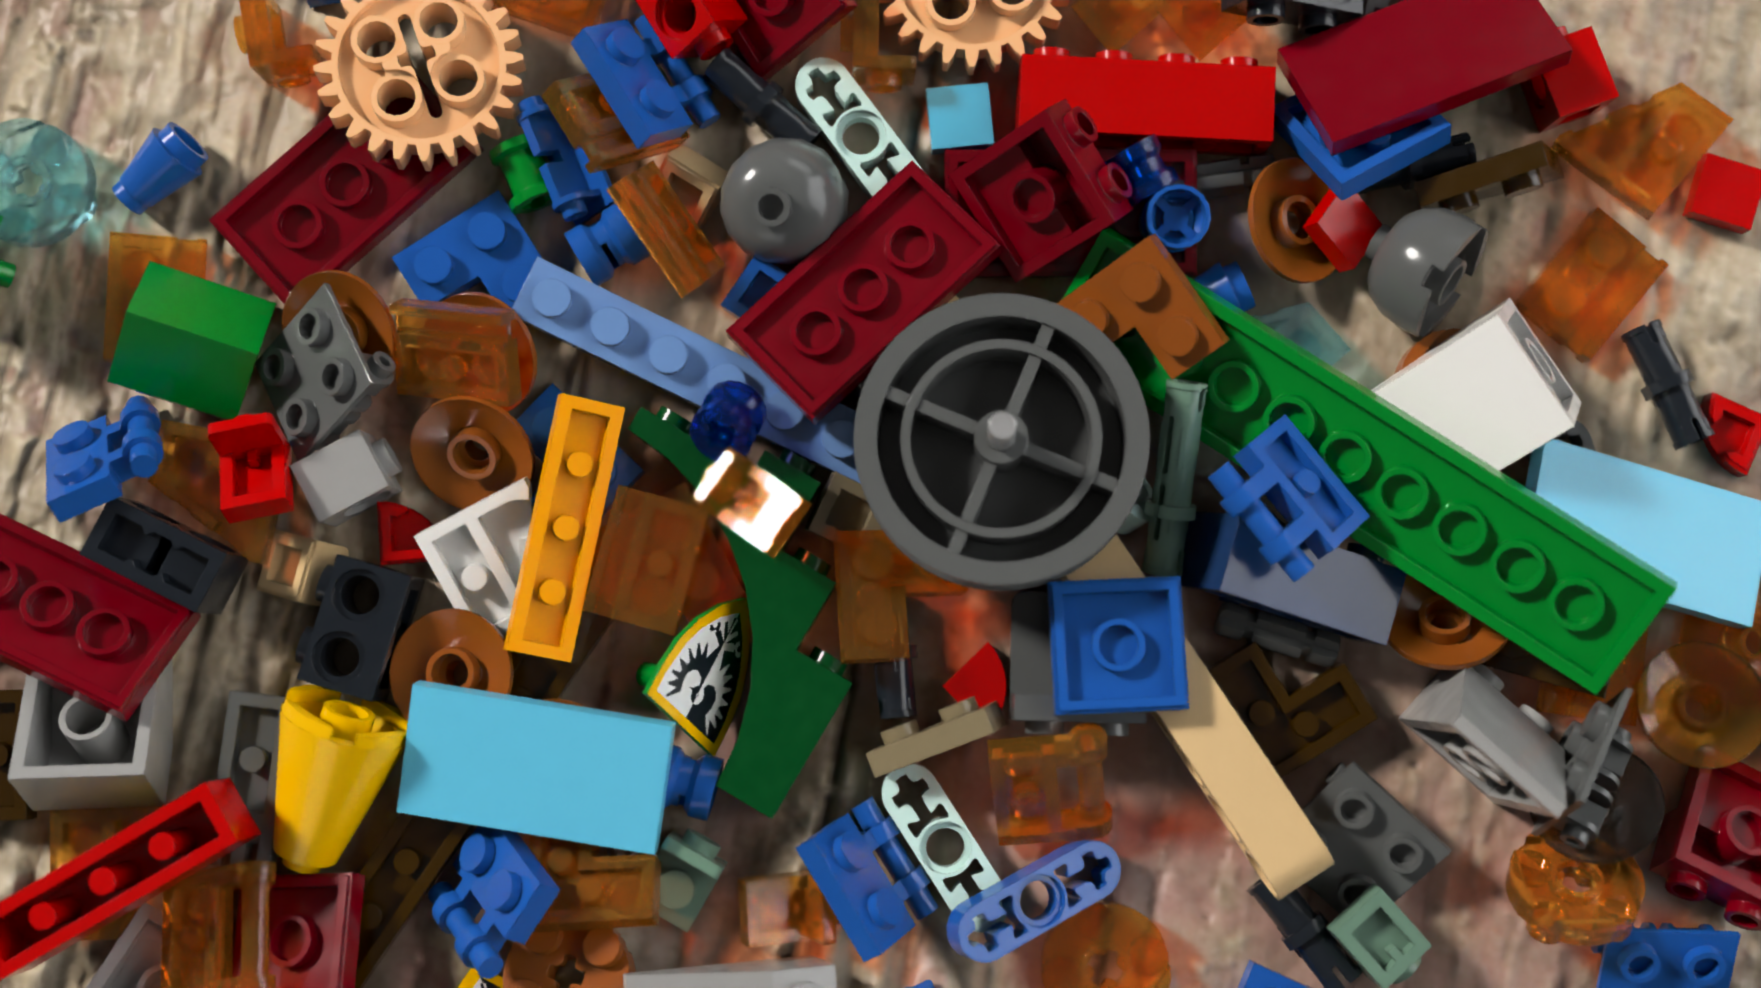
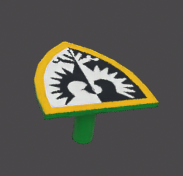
[636,597,750,756]

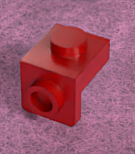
[207,412,294,524]

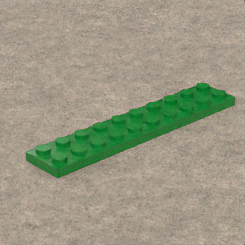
[1063,227,1677,695]

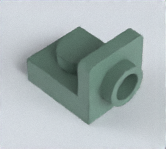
[632,828,728,933]
[1325,883,1432,988]

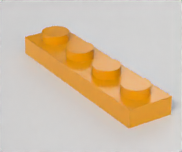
[503,393,625,663]

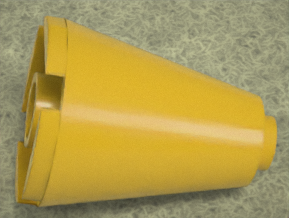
[273,684,408,874]

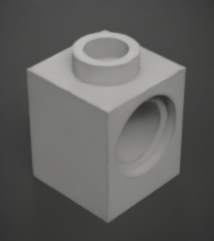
[290,429,403,527]

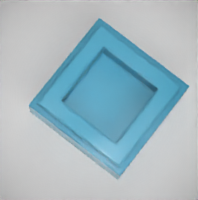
[925,82,994,155]

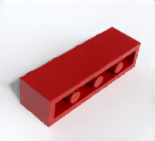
[1015,46,1276,156]
[0,777,262,981]

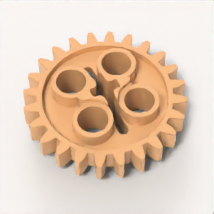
[313,0,526,171]
[875,0,1070,75]

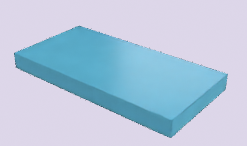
[1525,439,1761,629]
[397,680,676,855]

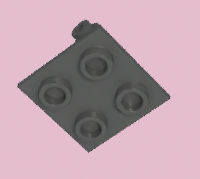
[255,283,396,461]
[1531,687,1634,849]
[1302,761,1452,914]

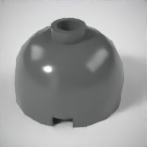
[720,137,849,265]
[1365,208,1489,337]

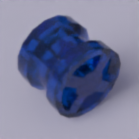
[1105,134,1180,207]
[690,380,767,463]

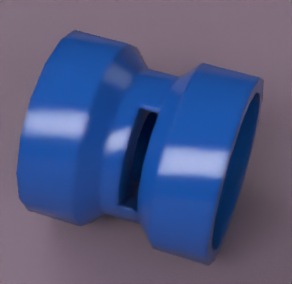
[1138,184,1211,254]
[564,202,651,286]
[664,745,725,822]

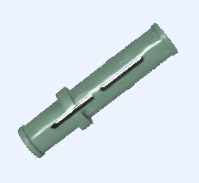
[1141,379,1208,577]

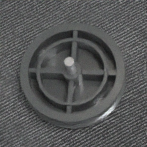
[853,293,1150,591]

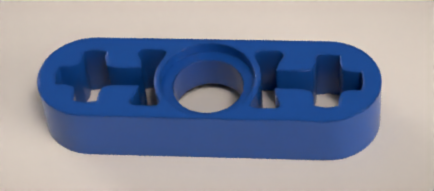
[947,838,1121,963]

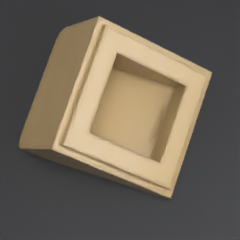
[641,145,728,239]
[256,529,349,607]

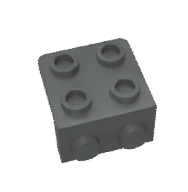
[1009,591,1147,736]

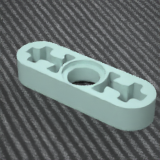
[795,57,923,199]
[881,763,1007,933]

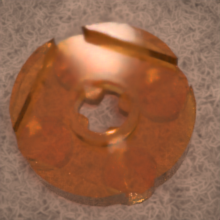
[1505,826,1646,946]
[1040,901,1171,988]

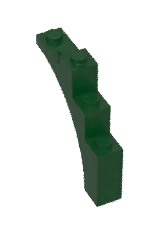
[627,406,853,819]

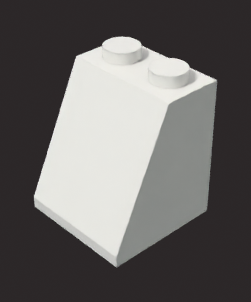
[1371,297,1581,471]

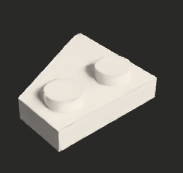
[414,476,533,635]

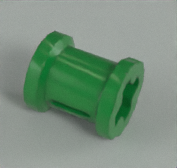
[488,134,553,214]

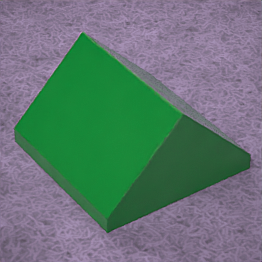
[107,261,276,420]

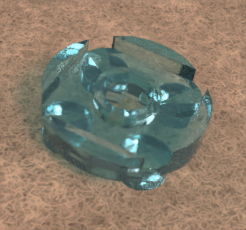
[0,118,97,248]

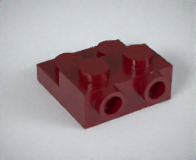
[948,99,1133,283]
[1649,745,1761,931]

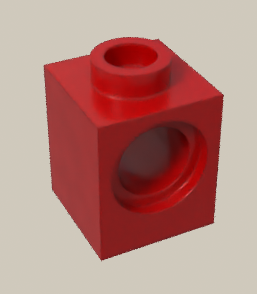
[635,0,748,61]
[1520,26,1619,133]

